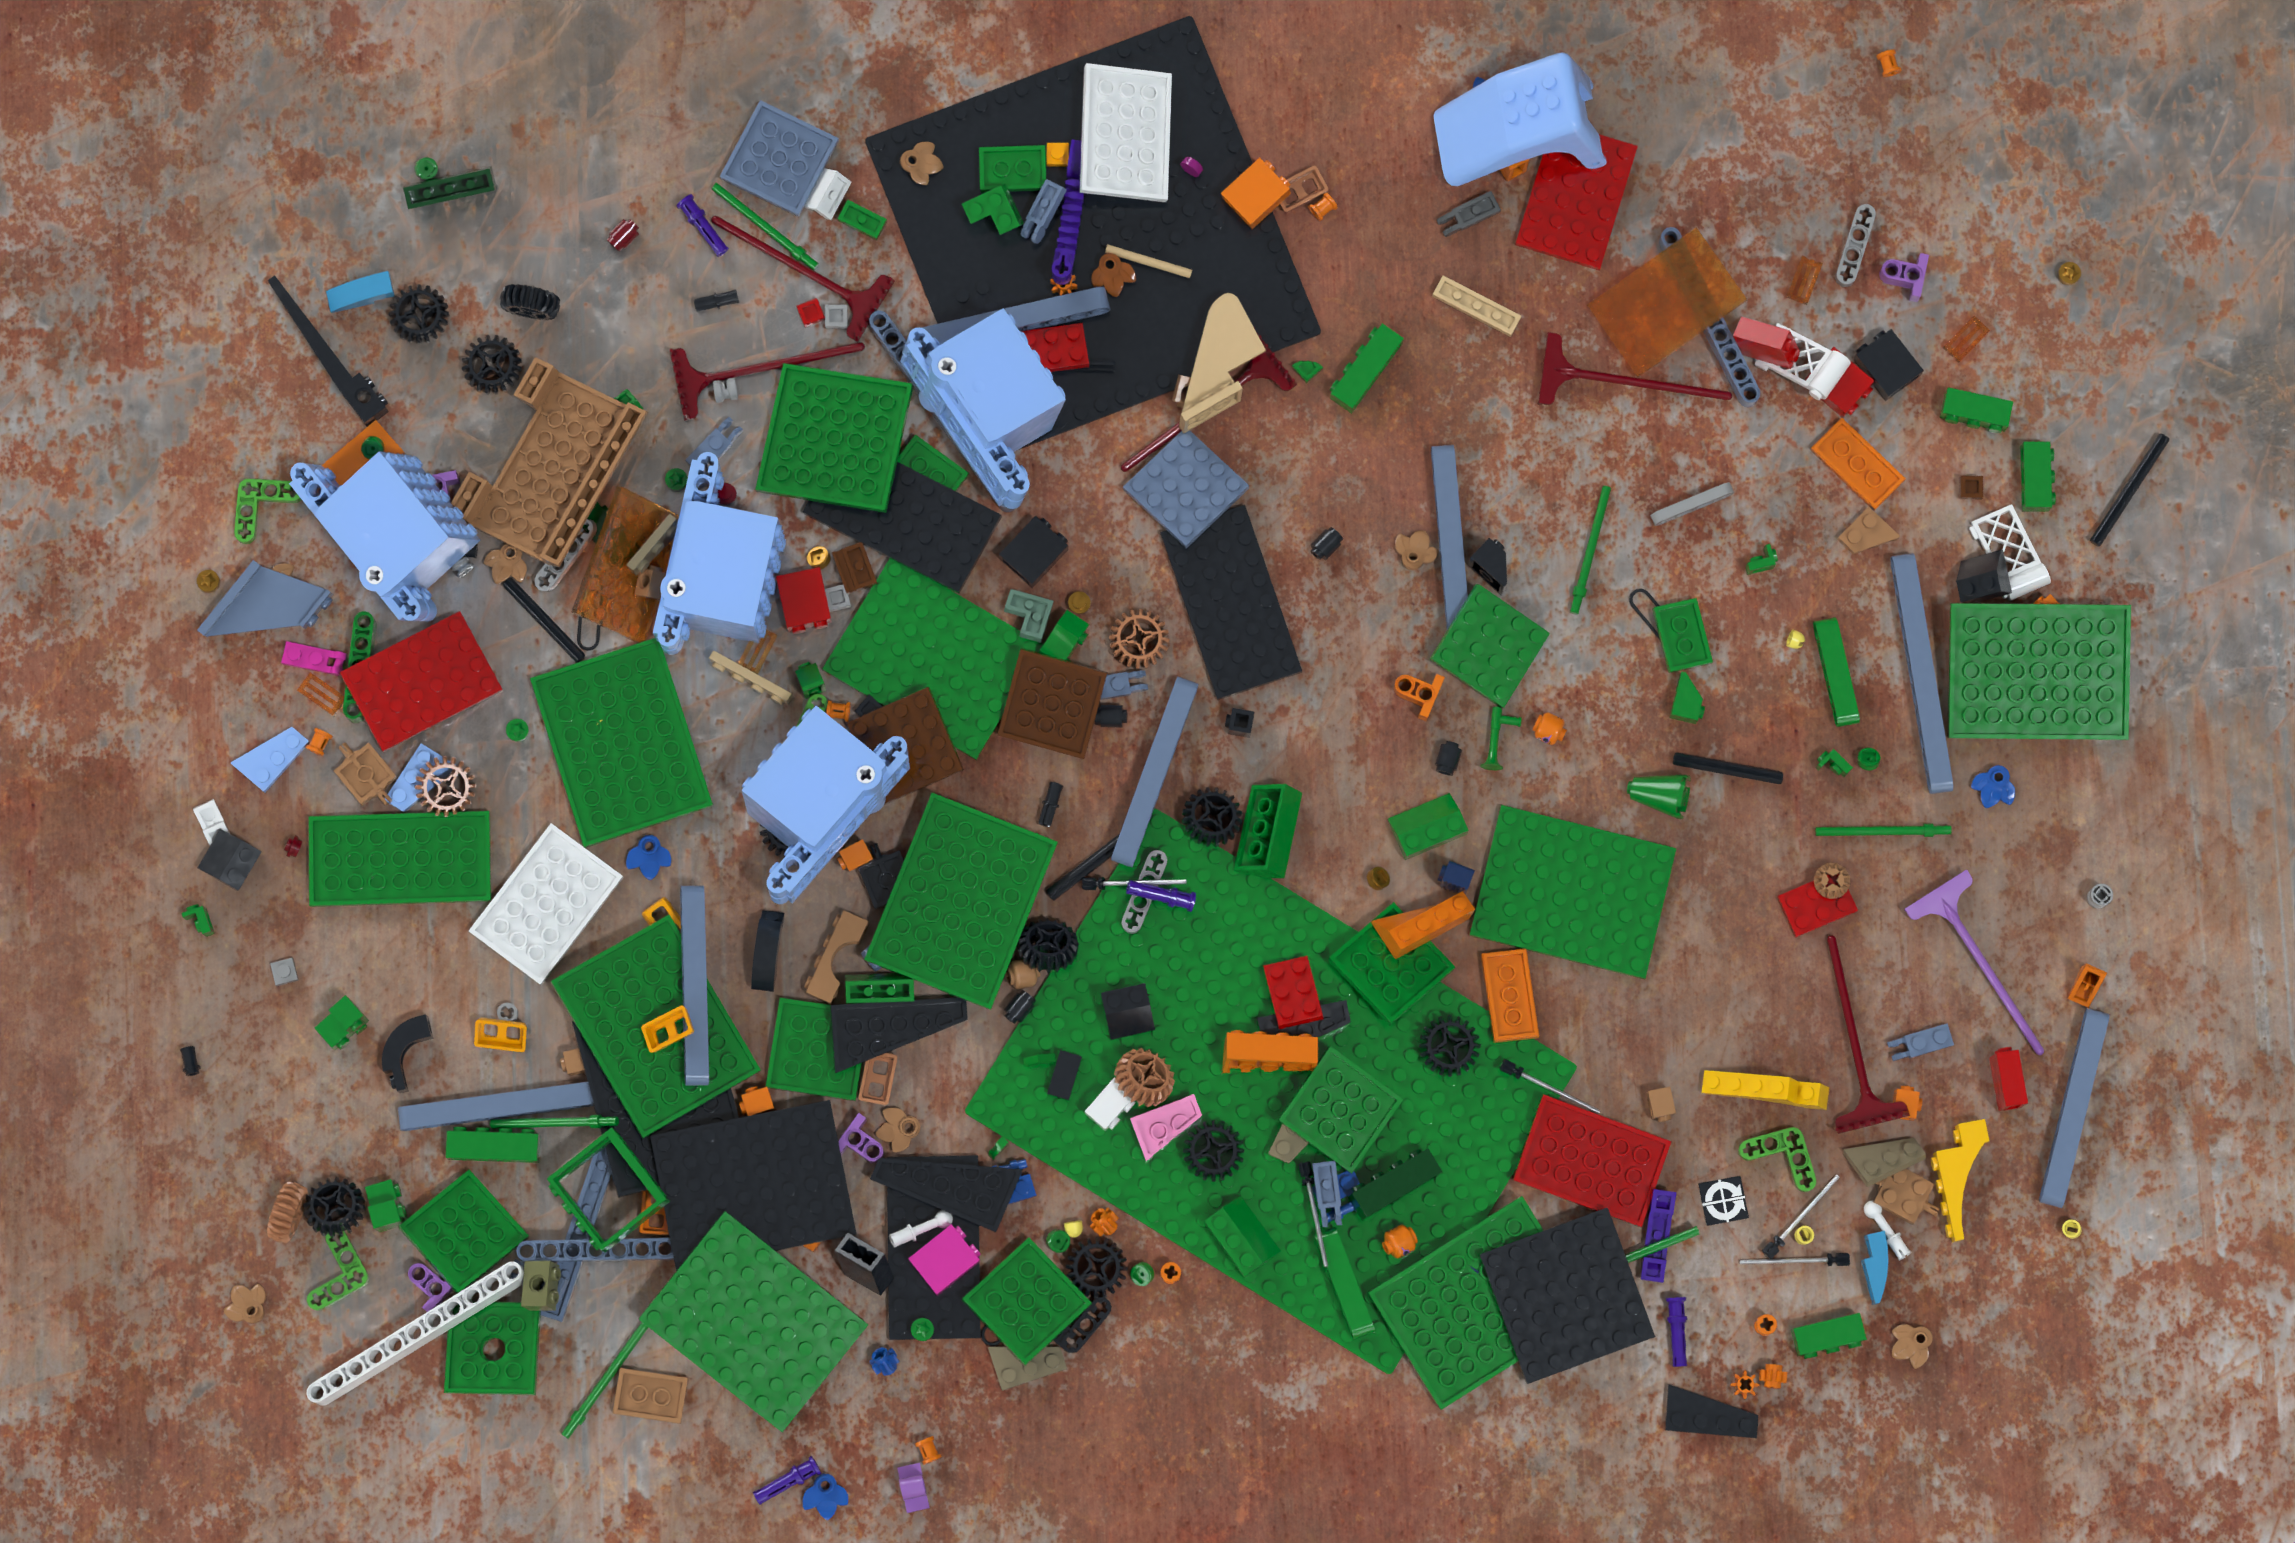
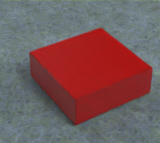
[796,298,825,328]

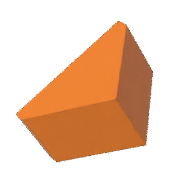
[2068,963,2107,1008]

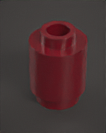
[607,219,639,252]

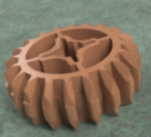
[1109,609,1170,669]
[415,756,476,817]
[1114,1048,1175,1108]
[267,1181,308,1243]

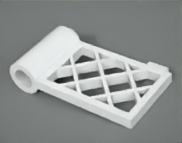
[1753,323,1851,400]
[1969,504,2051,601]

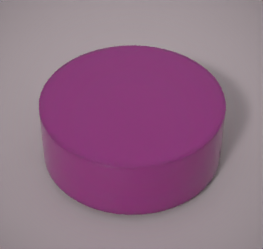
[1180,157,1203,177]

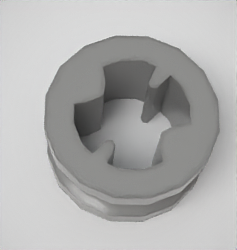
[452,557,474,578]
[497,1003,518,1022]

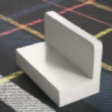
[804,168,851,220]

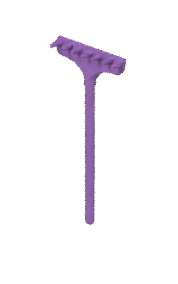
[1904,870,2044,1055]

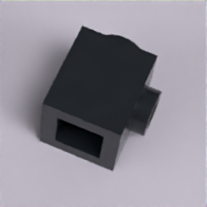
[1225,708,1255,738]

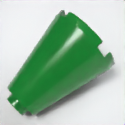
[1627,774,1691,819]

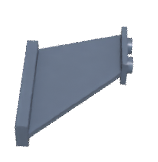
[197,560,333,638]

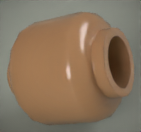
[1005,959,1040,989]

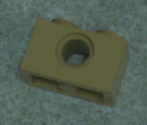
[521,1261,561,1311]

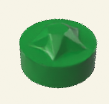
[414,157,438,180]
[361,436,385,459]
[665,468,688,492]
[506,719,529,742]
[1857,748,1881,771]
[1046,1229,1070,1253]
[1130,1262,1154,1286]
[911,1318,934,1341]

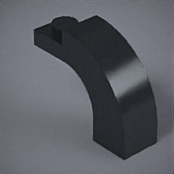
[751,910,785,992]
[382,1014,434,1094]

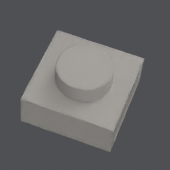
[825,305,848,329]
[825,585,851,612]
[270,958,299,986]

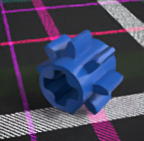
[869,1347,900,1376]

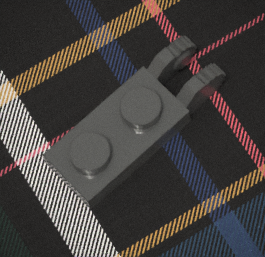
[1436,191,1501,237]

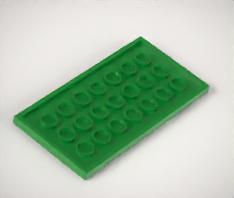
[309,811,491,907]

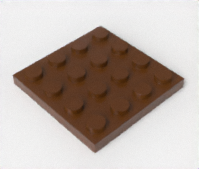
[998,648,1108,759]
[847,687,964,805]

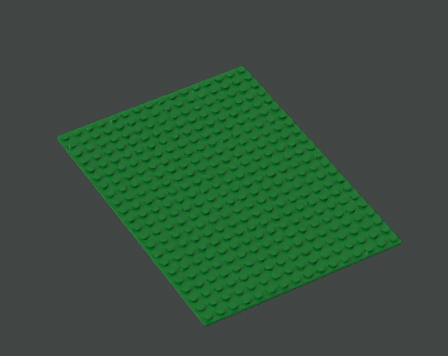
[965,809,1577,1374]

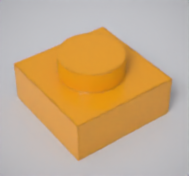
[1047,143,1069,167]

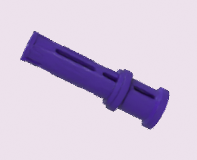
[676,194,729,257]
[1126,880,1196,912]
[1666,1297,1688,1367]
[753,1456,822,1505]

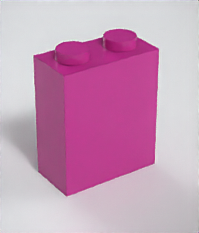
[908,1224,981,1296]

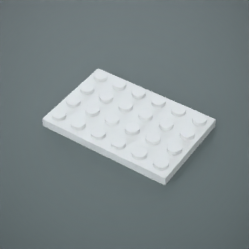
[1080,63,1172,202]
[469,823,624,985]

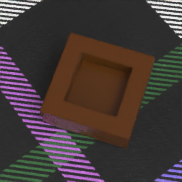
[1959,476,1983,500]

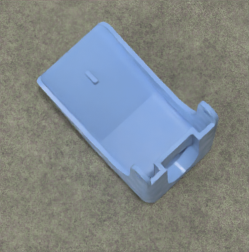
[1434,52,1607,186]

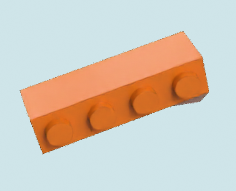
[1371,891,1475,959]
[1222,1030,1318,1073]

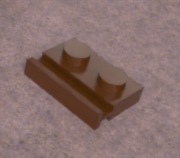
[832,542,877,595]

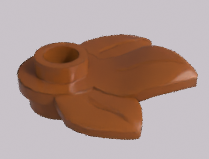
[1092,253,1136,297]

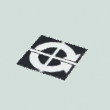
[1698,1176,1749,1226]

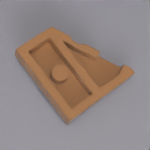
[1837,507,1900,555]

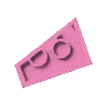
[1130,1094,1202,1161]

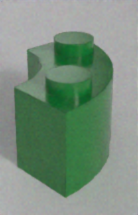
[1038,610,1090,662]

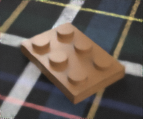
[613,1368,689,1424]

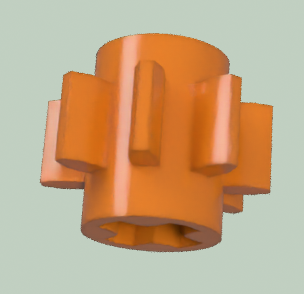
[1050,273,1077,296]
[1090,1207,1119,1237]
[1759,1364,1788,1389]
[1730,1370,1759,1400]

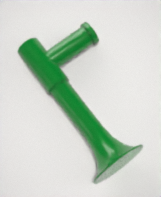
[1480,707,1522,771]

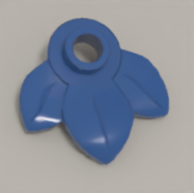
[1971,765,2015,808]
[626,835,671,880]
[803,1474,848,1520]

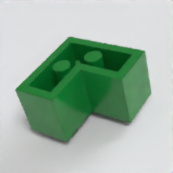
[962,183,1024,235]
[314,995,369,1050]
[365,1179,408,1232]

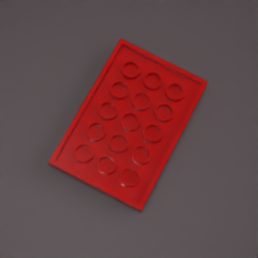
[1515,134,1638,271]
[340,611,503,752]
[1512,1095,1672,1228]

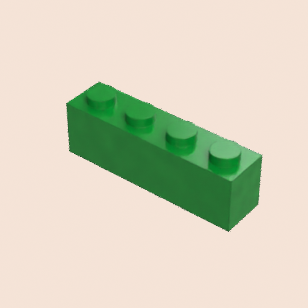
[1329,323,1404,414]
[446,1127,541,1163]

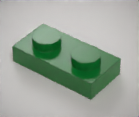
[837,200,887,240]

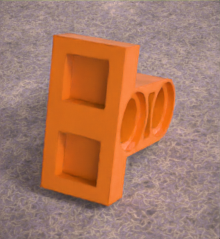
[1394,674,1445,721]

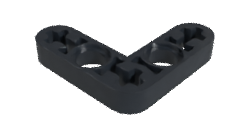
[1053,1297,1112,1354]

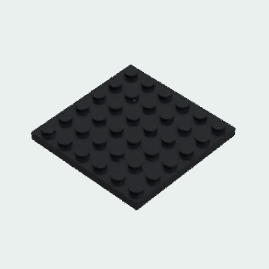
[1479,1207,1655,1384]

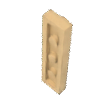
[1432,276,1521,337]
[709,650,793,705]

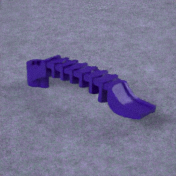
[1052,139,1084,285]

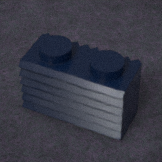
[1437,861,1475,895]

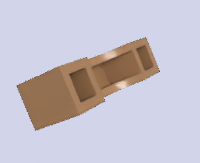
[804,910,869,1005]

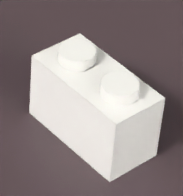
[1085,1077,1136,1131]

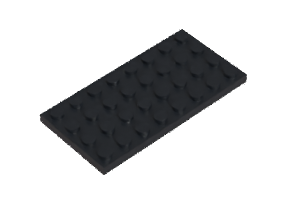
[803,462,1002,594]
[1160,505,1302,700]
[887,1155,981,1340]

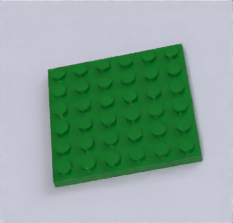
[755,363,914,513]

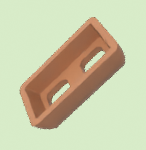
[1280,166,1328,212]
[858,1053,897,1105]

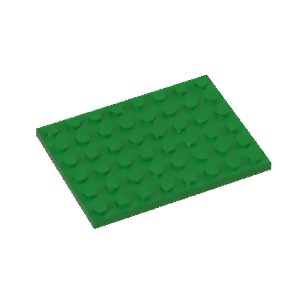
[822,559,1044,760]
[1948,603,2131,740]
[530,638,713,848]
[864,793,1058,1010]
[1469,805,1677,980]
[551,915,761,1139]
[1368,1196,1544,1410]
[638,1211,868,1432]

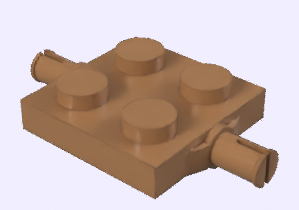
[334,742,397,806]
[1874,1169,1940,1225]

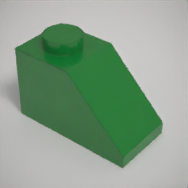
[795,662,827,699]
[1670,671,1705,724]

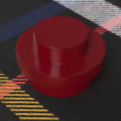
[717,483,737,505]
[284,835,303,858]

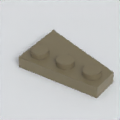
[627,514,678,576]
[1268,1124,1309,1164]
[1843,1138,1926,1187]
[988,1347,1067,1391]

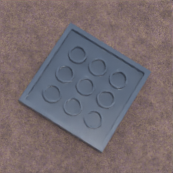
[720,100,839,217]
[1123,430,1249,549]

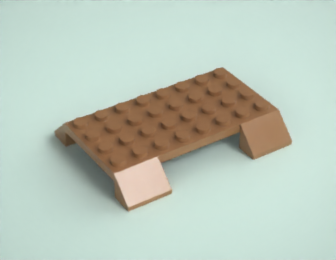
[451,357,648,567]

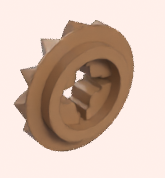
[1814,863,1850,899]

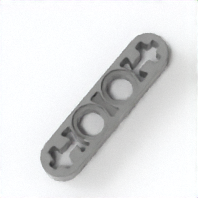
[1835,204,1876,287]
[1650,482,1734,526]
[535,519,597,591]
[1122,850,1167,934]

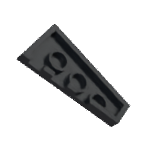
[1257,1000,1351,1037]
[1665,1384,1759,1439]

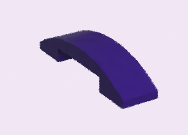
[1640,1189,1677,1283]

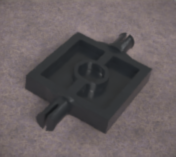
[858,843,904,910]

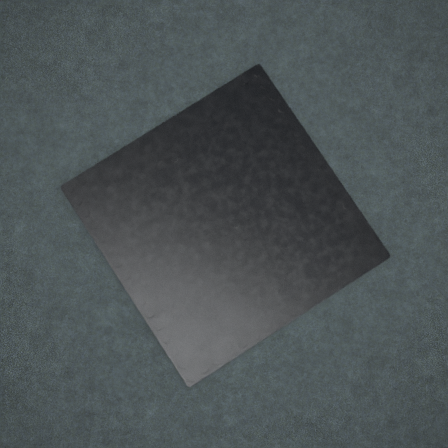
[865,16,1321,450]

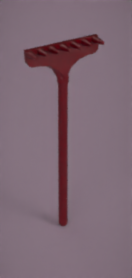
[711,216,895,343]
[1121,327,1297,472]
[1537,332,1732,405]
[670,342,865,421]
[1827,935,1910,1134]

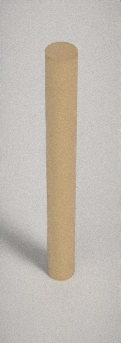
[1105,244,1192,278]

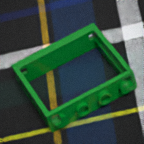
[547,1127,670,1253]

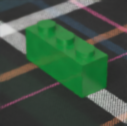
[1940,387,2013,433]
[2020,442,2056,512]
[845,973,914,1003]
[1791,1313,1867,1359]

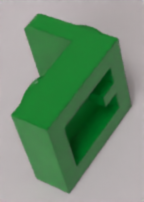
[1745,544,1778,575]
[1815,749,1853,777]
[181,904,215,937]

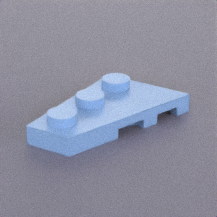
[231,727,310,793]
[385,743,453,812]

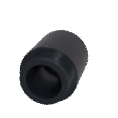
[1310,527,1343,560]
[1095,705,1128,728]
[1435,741,1462,776]
[1003,990,1036,1024]

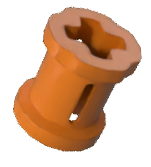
[1876,49,1902,78]
[1308,193,1338,222]
[826,700,851,722]
[305,728,333,757]
[1161,1262,1181,1284]
[1754,1314,1777,1336]
[915,1436,942,1465]

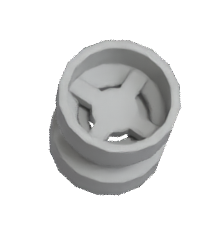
[713,377,738,403]
[2087,884,2113,909]

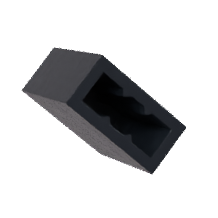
[1853,329,1924,401]
[999,516,1069,588]
[835,1233,894,1296]

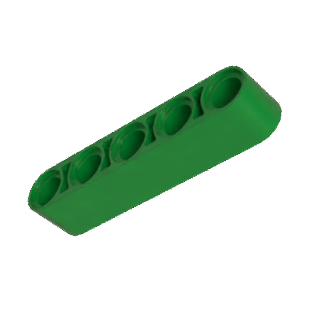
[343,611,377,723]
[1813,617,1860,727]
[1314,1227,1375,1340]

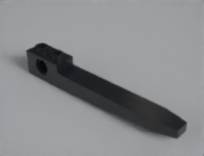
[268,275,389,427]

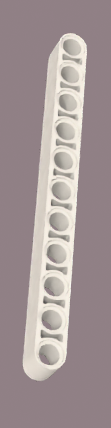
[306,1262,524,1406]

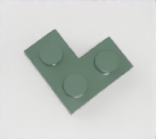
[1004,589,1054,643]

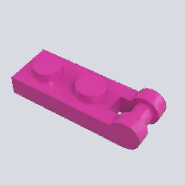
[281,641,348,676]

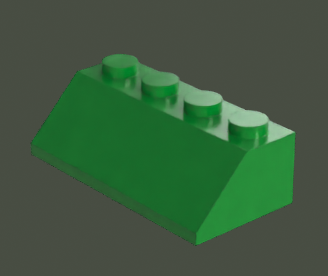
[1234,784,1302,879]

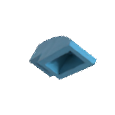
[326,271,395,313]
[1861,1231,1888,1305]

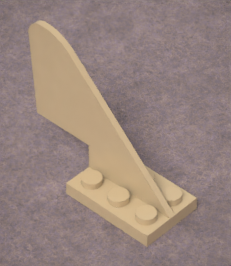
[1179,293,1266,434]

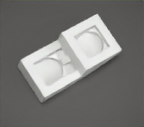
[193,799,230,845]

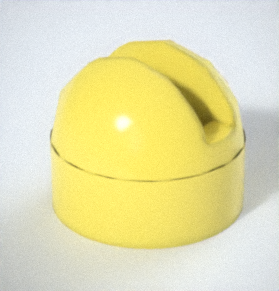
[1786,630,1805,649]
[1064,1220,1083,1237]
[2062,1220,2082,1239]
[1794,1226,1814,1245]

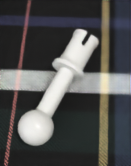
[1864,1200,1911,1261]
[889,1210,953,1248]

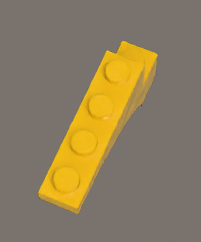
[1702,1070,1829,1110]
[1931,1119,1990,1243]

